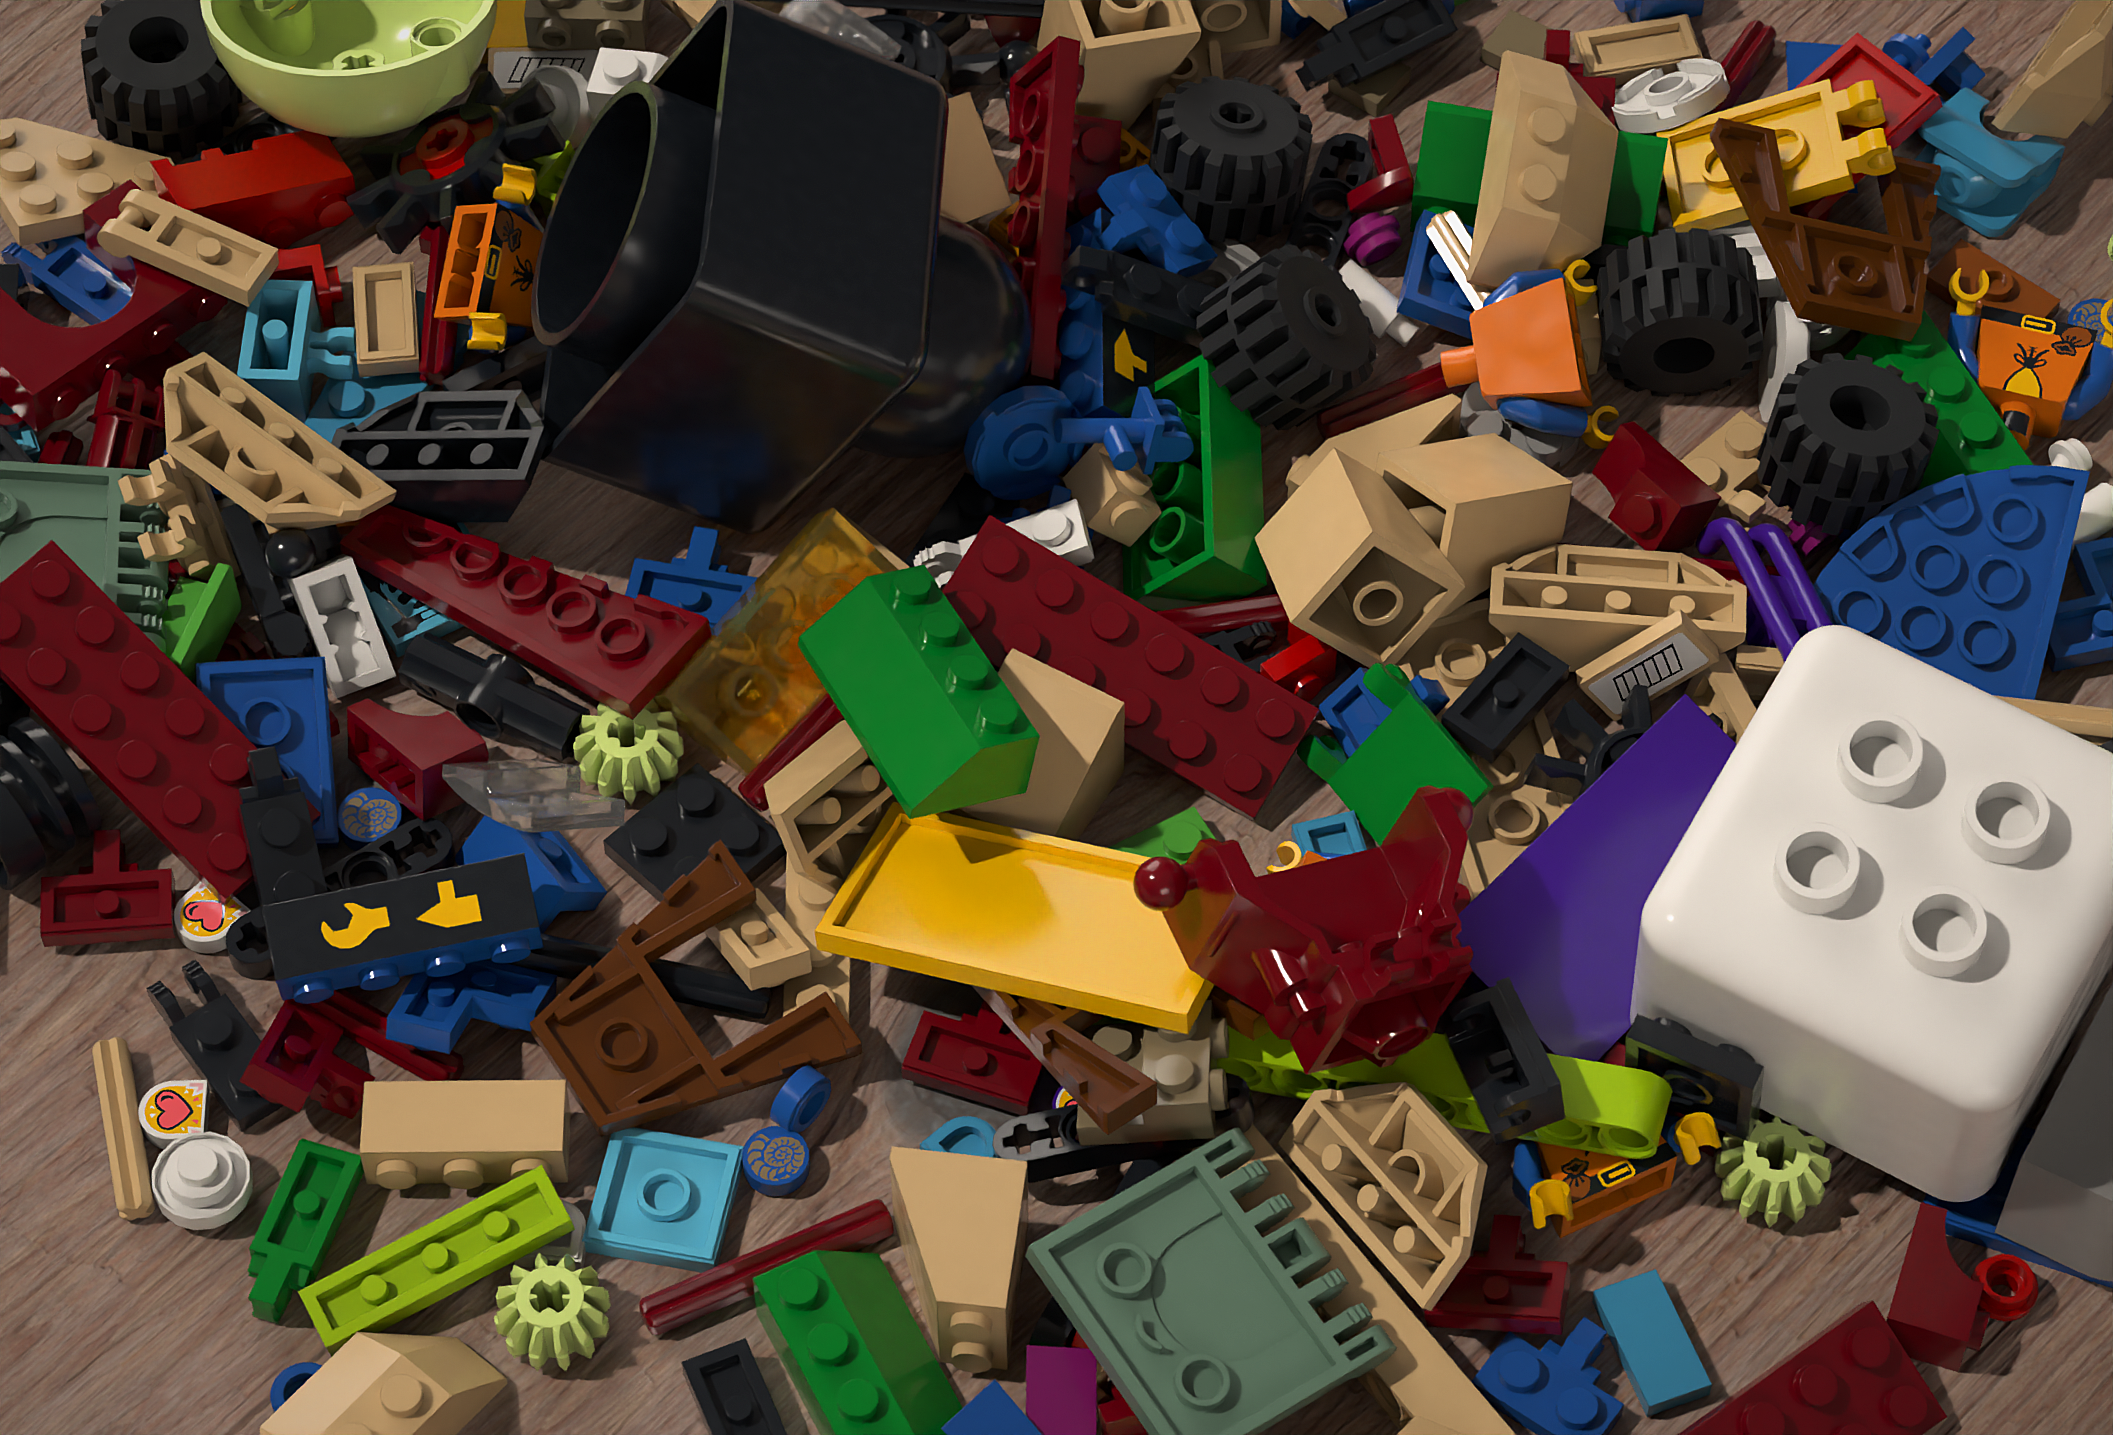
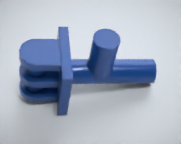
[1054,387,1194,474]

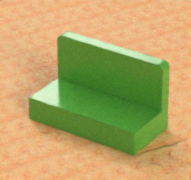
[162,563,242,686]

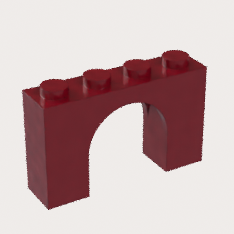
[0,179,228,433]

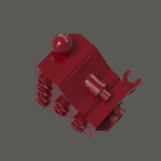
[1133,785,1474,1075]

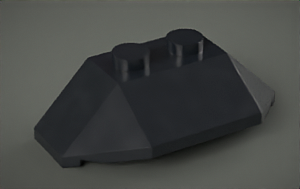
[331,390,550,523]

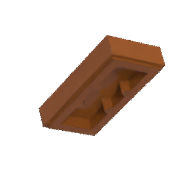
[1926,239,2061,320]

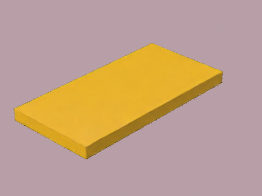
[815,802,1214,1034]

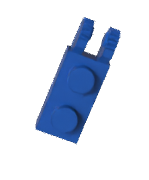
[1,235,133,325]

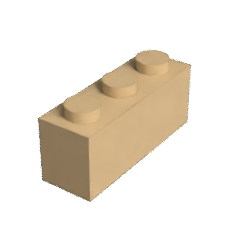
[360,1080,571,1190]

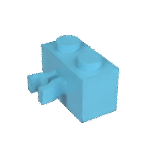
[237,280,356,423]

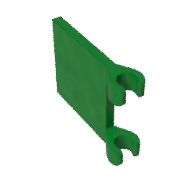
[1297,663,1494,846]

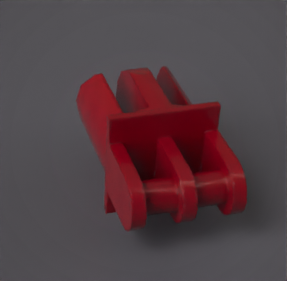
[86,369,166,470]

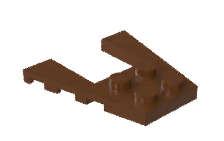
[1709,118,1941,341]
[529,840,862,1137]
[971,985,1271,1135]

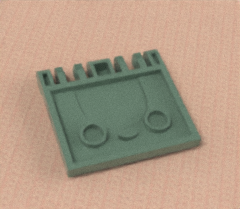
[0,461,170,655]
[1025,1128,1397,1435]

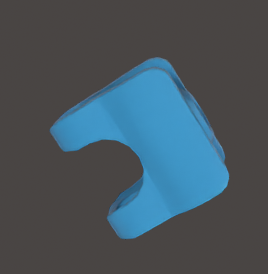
[1914,87,2066,237]

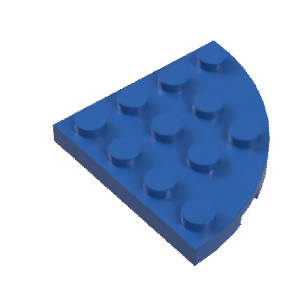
[1799,465,2090,700]

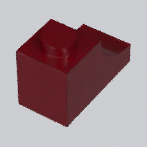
[1592,421,1722,552]
[347,698,489,821]
[1886,1202,1990,1372]

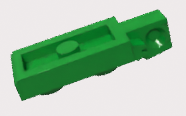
[247,1138,364,1324]

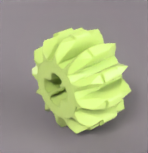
[573,699,684,805]
[1715,1114,1832,1228]
[494,1252,611,1372]

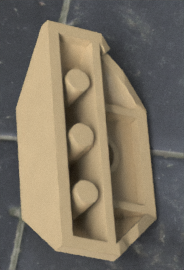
[1992,0,2113,139]
[1465,50,1619,290]
[163,352,397,531]
[1489,544,1747,672]
[763,720,899,895]
[1278,1082,1488,1311]
[260,1332,507,1435]

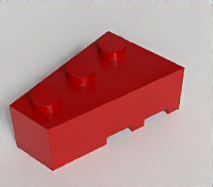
[150,130,356,249]

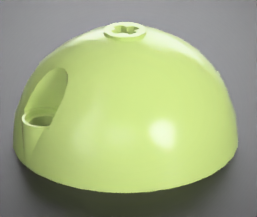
[200,0,497,138]

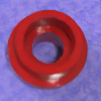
[1971,1254,2039,1321]

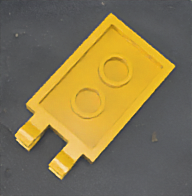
[1656,79,1896,233]

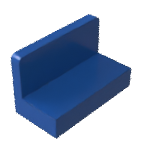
[455,802,607,934]

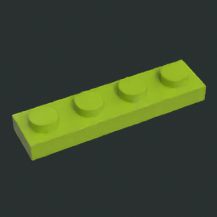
[298,1165,575,1357]

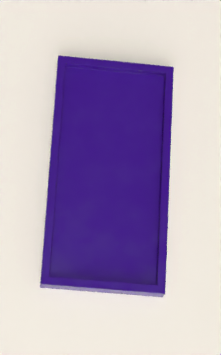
[1458,694,1737,1062]

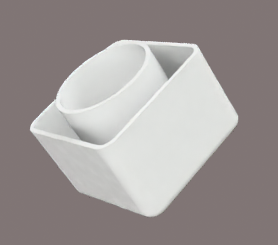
[1630,625,2113,1202]

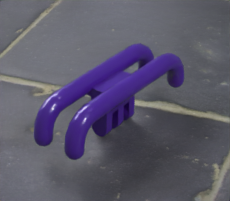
[1695,517,1834,663]

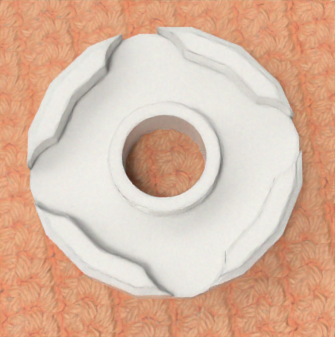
[1612,58,1730,133]
[1758,301,1810,423]

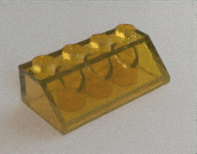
[653,508,898,777]

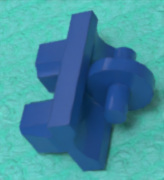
[1882,27,1986,131]

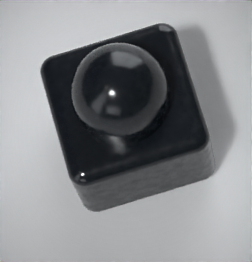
[531,0,1033,534]

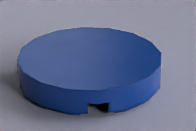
[963,385,1085,500]

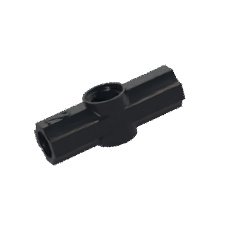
[398,632,590,761]

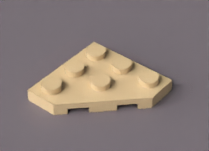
[0,117,175,246]

